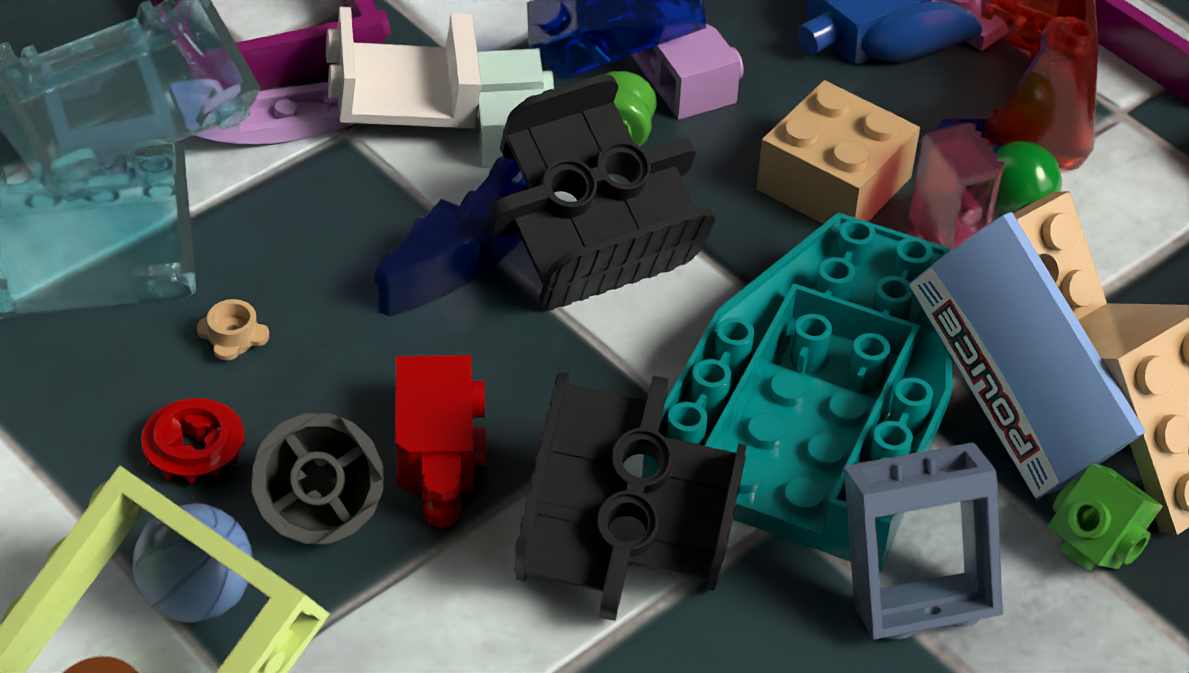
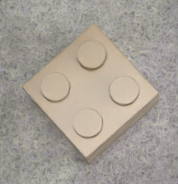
[756,80,920,224]

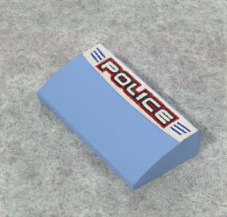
[908,212,1146,500]

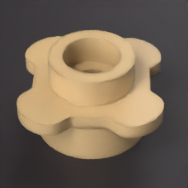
[197,299,269,360]

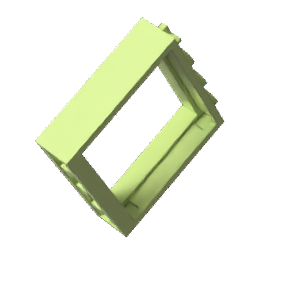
[0,466,330,673]

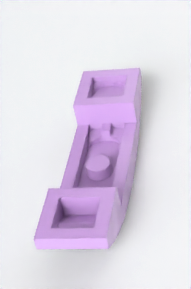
[169,64,356,144]

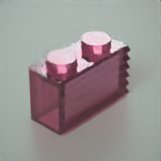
[907,123,1005,250]

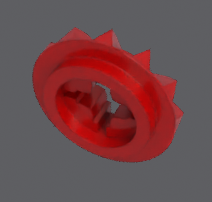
[141,398,245,485]

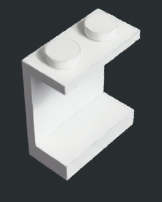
[326,7,482,128]

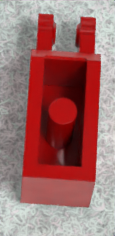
[395,355,486,530]

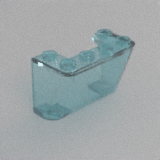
[0,139,197,318]

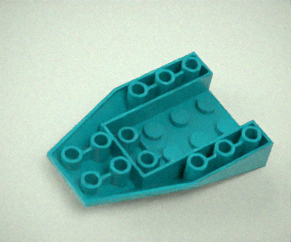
[642,212,953,573]

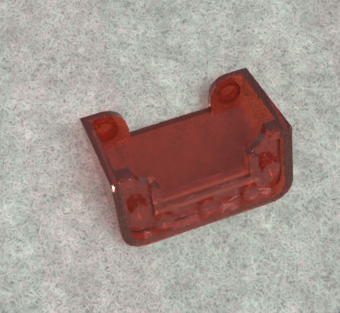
[981,0,1098,170]

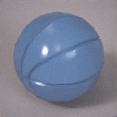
[132,503,252,623]

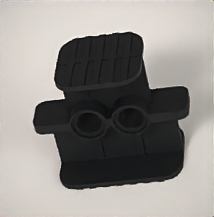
[487,74,715,310]
[514,372,747,621]

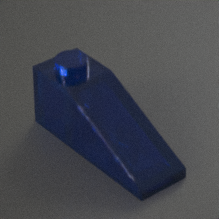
[527,0,706,79]

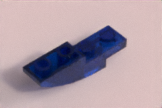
[375,156,529,317]

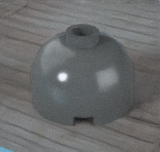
[252,413,384,544]

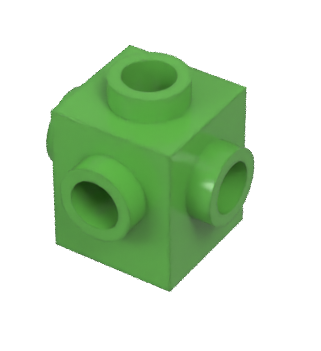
[1047,463,1163,570]

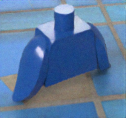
[797,0,983,64]

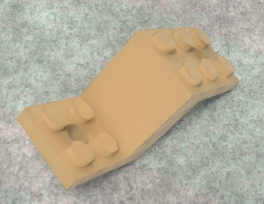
[963,191,1189,535]

